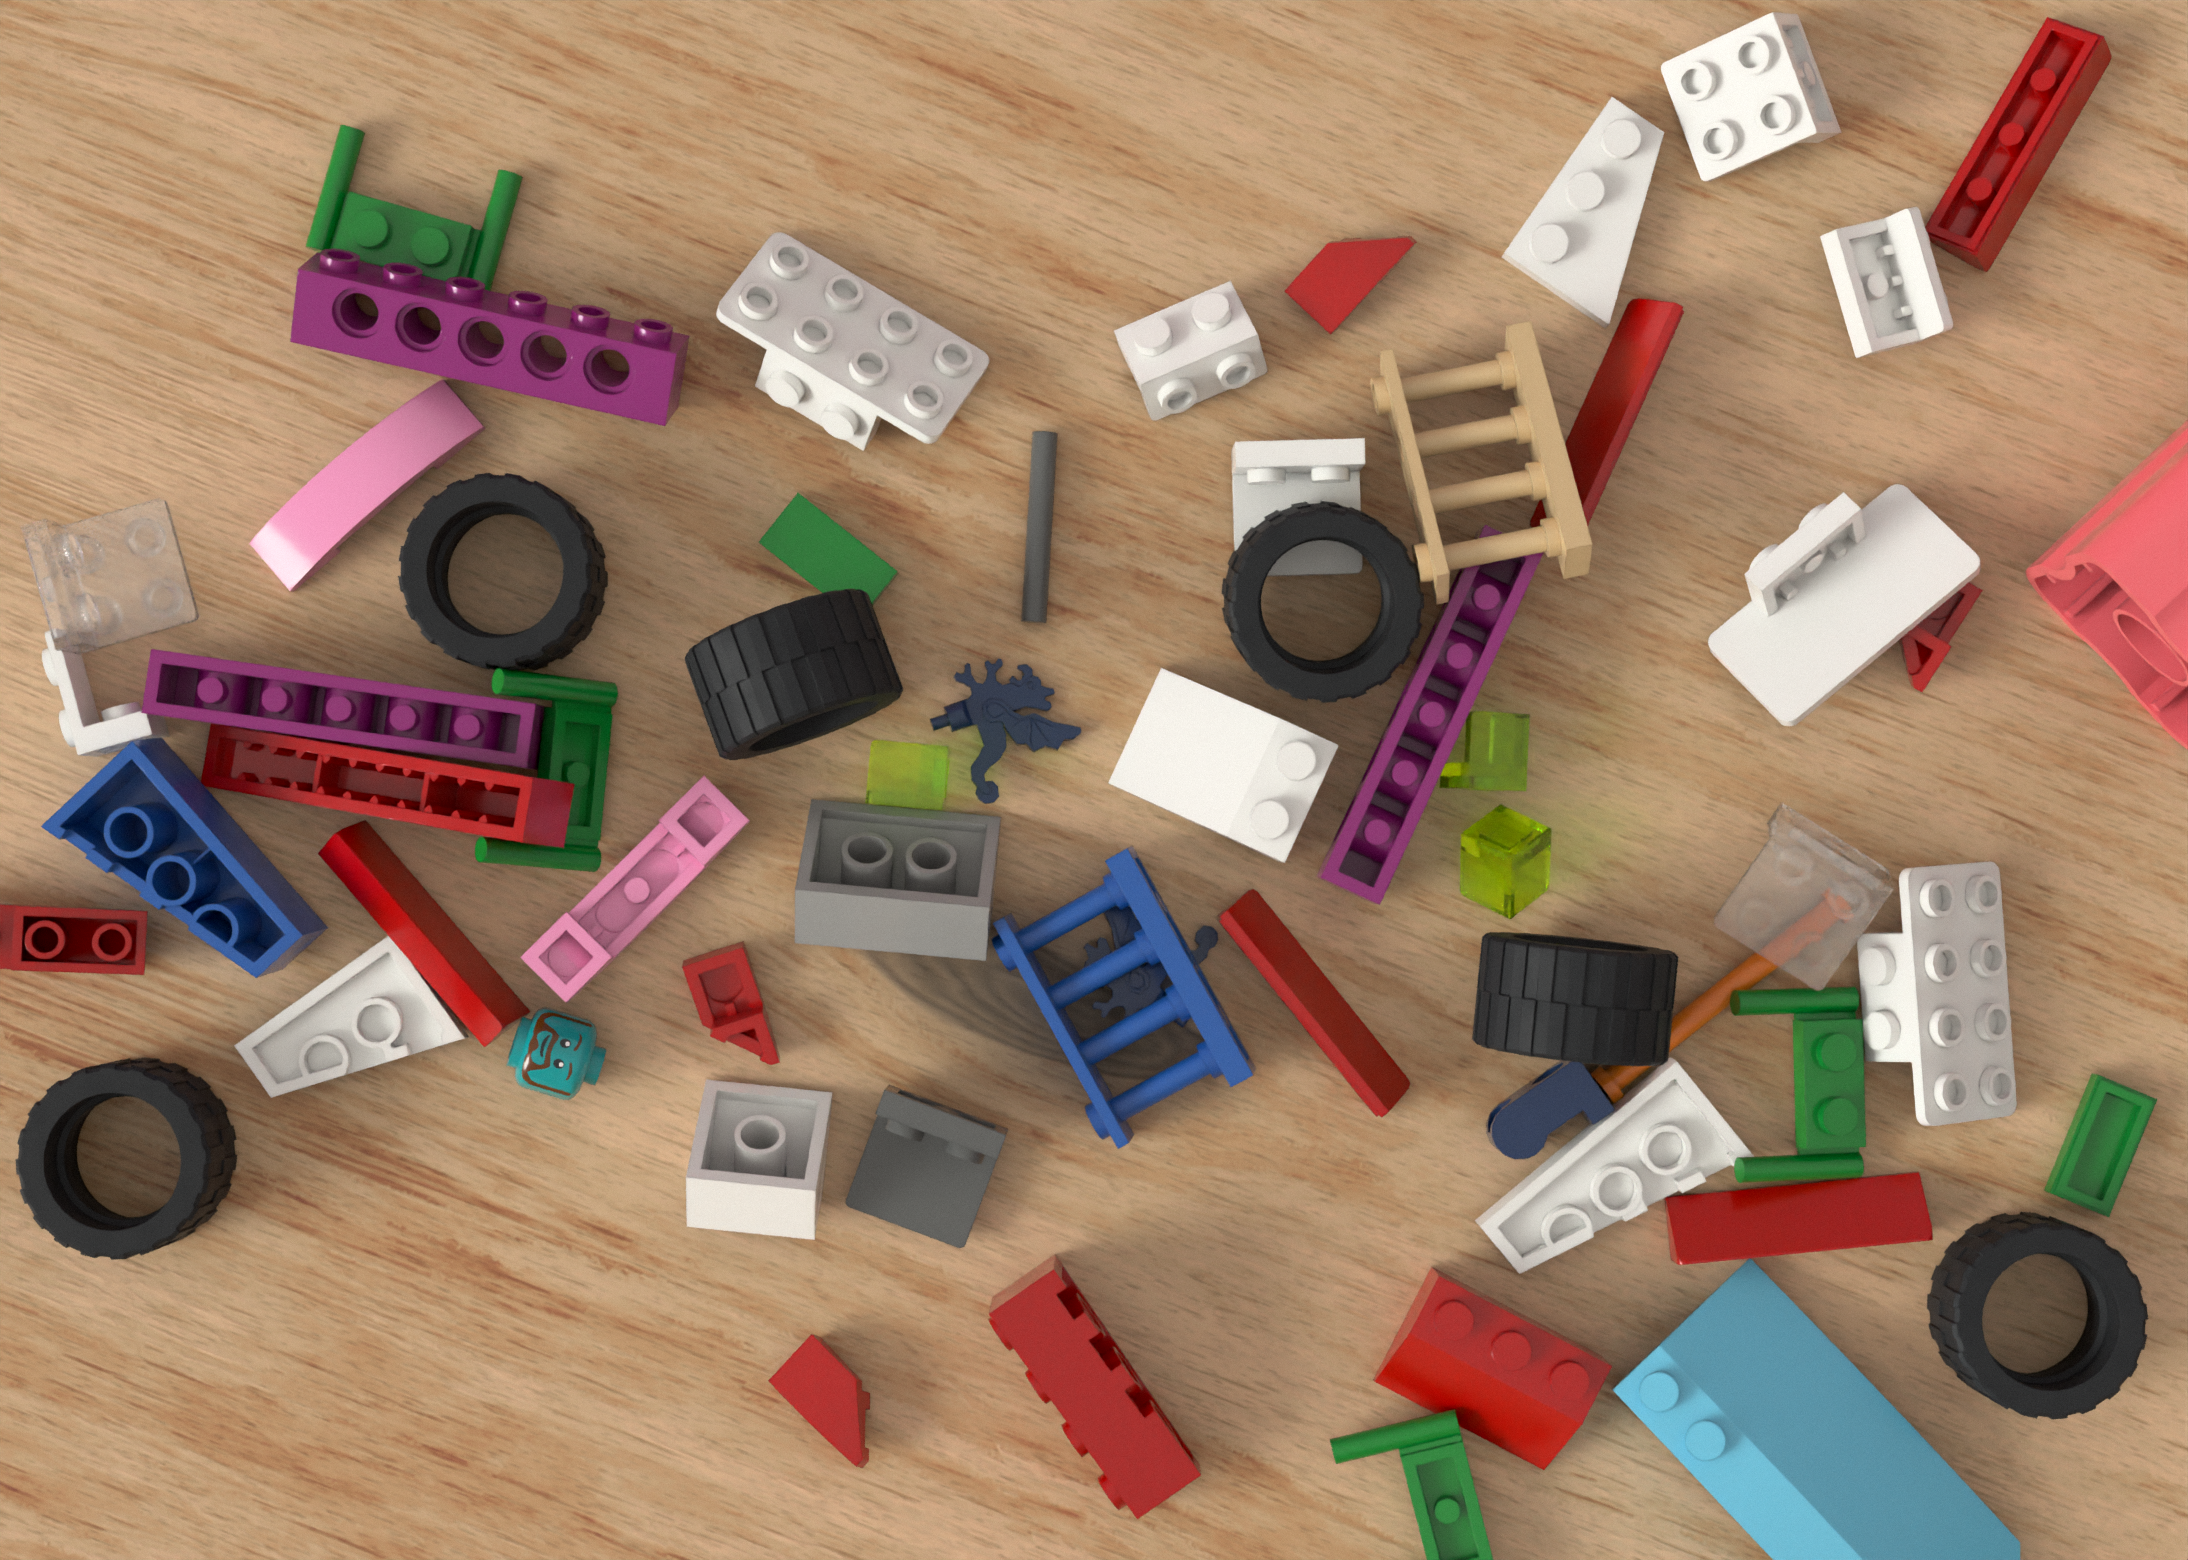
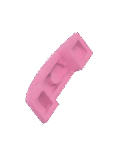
[249,379,485,592]
[520,776,750,1003]

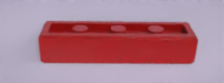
[1925,17,2112,272]
[1530,298,1685,528]
[318,820,530,1048]
[1217,889,1410,1118]
[1664,1172,1933,1265]

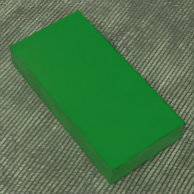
[759,493,899,606]
[2044,1073,2157,1217]

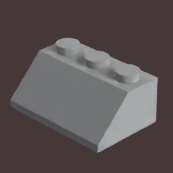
[795,799,1001,961]

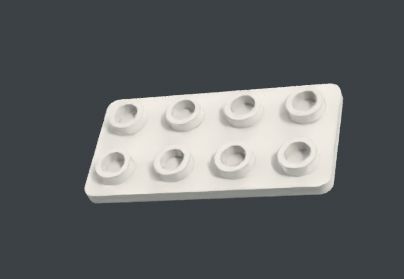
[716,232,989,451]
[1708,484,1981,726]
[1856,862,2017,1126]

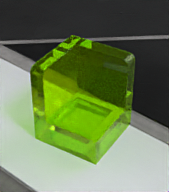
[1439,711,1530,791]
[865,740,951,811]
[1460,804,1552,919]

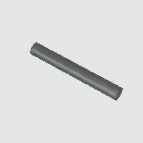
[1021,431,1058,623]

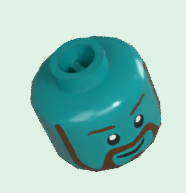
[506,1007,607,1100]

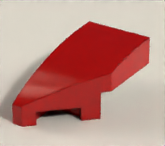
[1284,236,1417,335]
[1899,582,1983,692]
[682,941,780,1065]
[768,1334,870,1468]

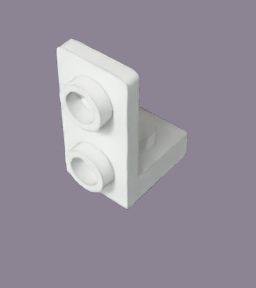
[42,628,170,757]

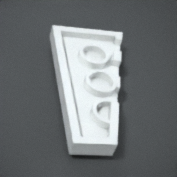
[1475,1057,1754,1274]

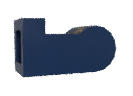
[1486,1060,1615,1159]

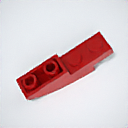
[0,903,148,975]

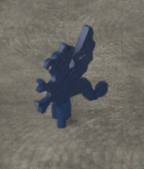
[930,658,1082,804]
[1083,906,1218,1028]

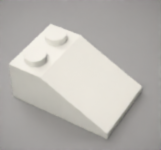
[1108,668,1339,863]

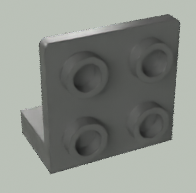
[846,1085,1008,1248]

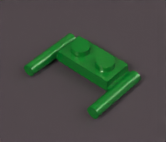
[305,125,523,291]
[475,668,618,872]
[1730,986,1866,1183]
[1330,1409,1493,1560]

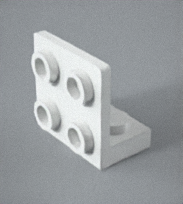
[1661,12,1841,181]
[1231,438,1365,576]

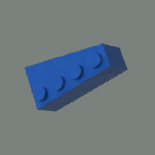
[41,737,328,978]

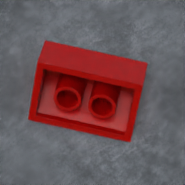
[1373,1267,1612,1470]

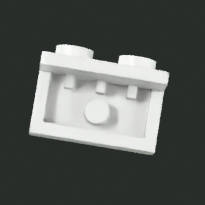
[1820,207,1953,358]
[1114,281,1267,421]

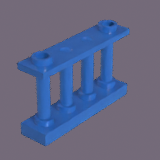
[991,845,1256,1149]

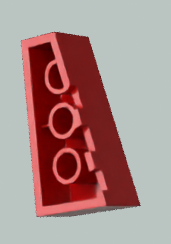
[988,1254,1201,1519]

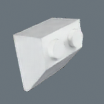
[686,1079,832,1240]

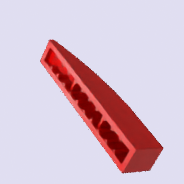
[201,723,575,848]

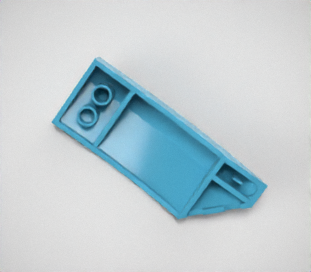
[1612,1258,2020,1560]

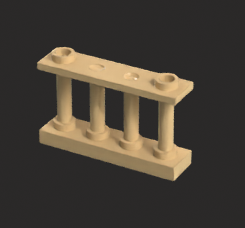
[1370,321,1593,605]

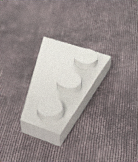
[1502,97,1664,328]
[234,936,469,1098]

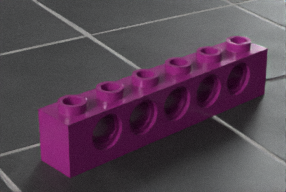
[290,249,690,426]
[1316,525,1544,905]
[141,649,546,770]

